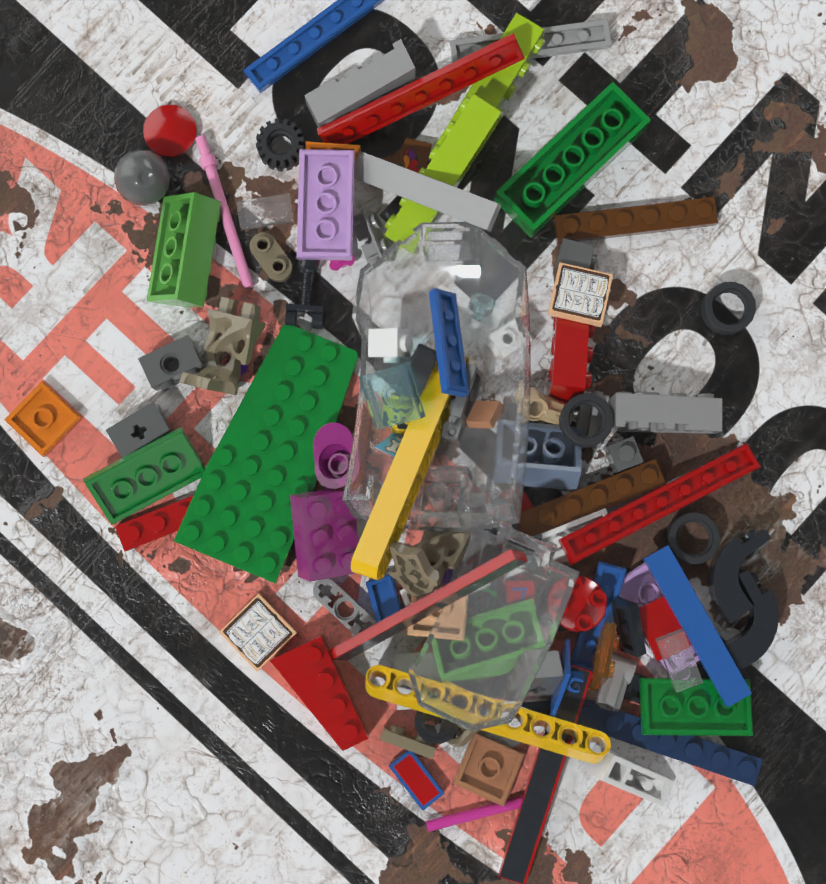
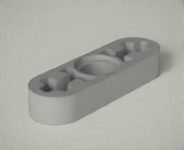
[313,578,377,635]

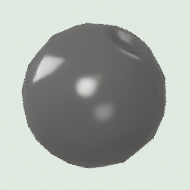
[114,149,170,206]

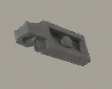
[442,363,483,443]

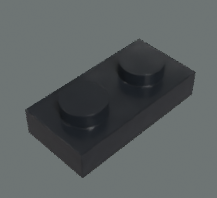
[611,597,646,658]

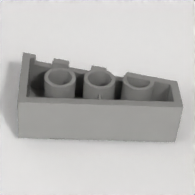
[304,39,415,128]
[608,392,722,434]

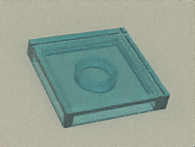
[359,362,425,430]

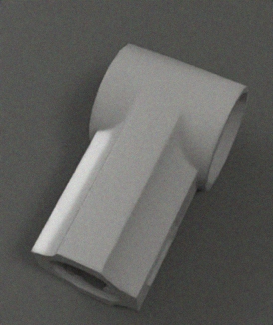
[595,651,637,712]

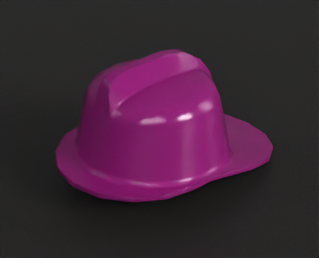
[313,423,358,489]

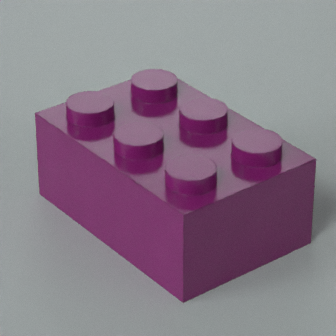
[290,487,359,582]

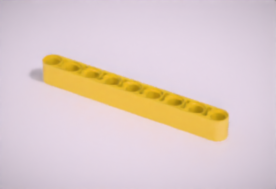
[351,356,469,581]
[365,665,611,764]

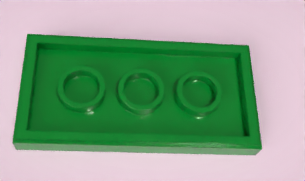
[83,427,206,525]
[639,678,753,736]

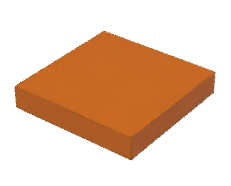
[4,381,83,457]

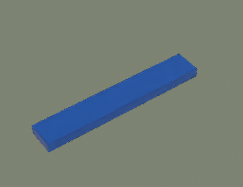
[243,0,385,94]
[643,545,752,707]

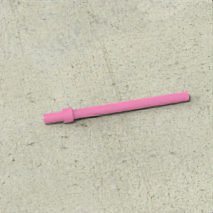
[195,135,254,289]

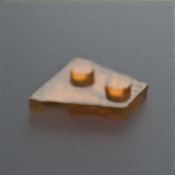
[588,622,620,691]

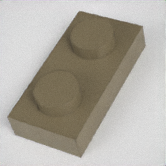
[380,724,436,759]

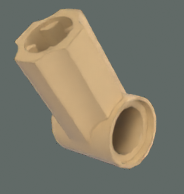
[517,387,573,425]

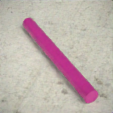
[426,796,523,832]

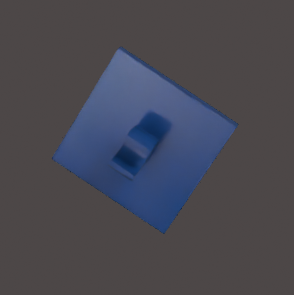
[550,639,584,717]

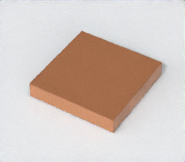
[452,732,525,807]

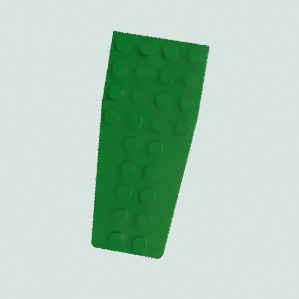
[174,324,358,584]

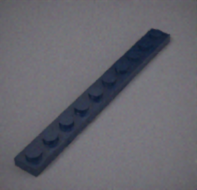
[490,673,763,786]

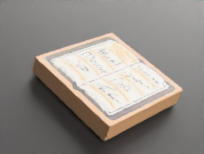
[547,262,613,327]
[219,593,297,671]

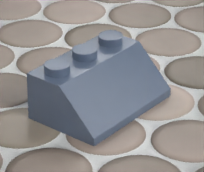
[495,420,582,491]

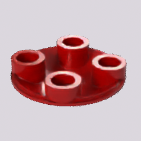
[143,104,198,159]
[551,576,607,632]

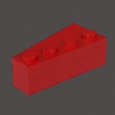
[547,317,594,408]
[270,635,369,751]

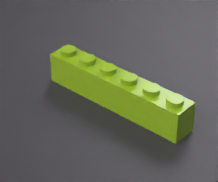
[431,13,546,152]
[384,94,504,253]

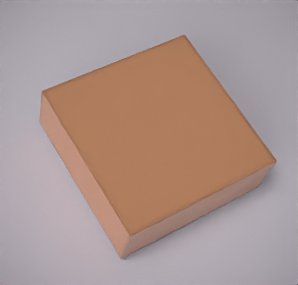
[466,401,503,428]

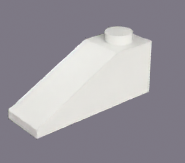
[584,744,674,807]

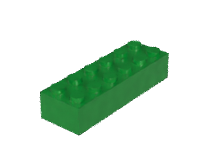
[494,82,651,238]

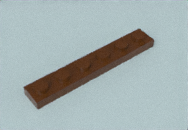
[554,197,718,244]
[514,459,666,540]

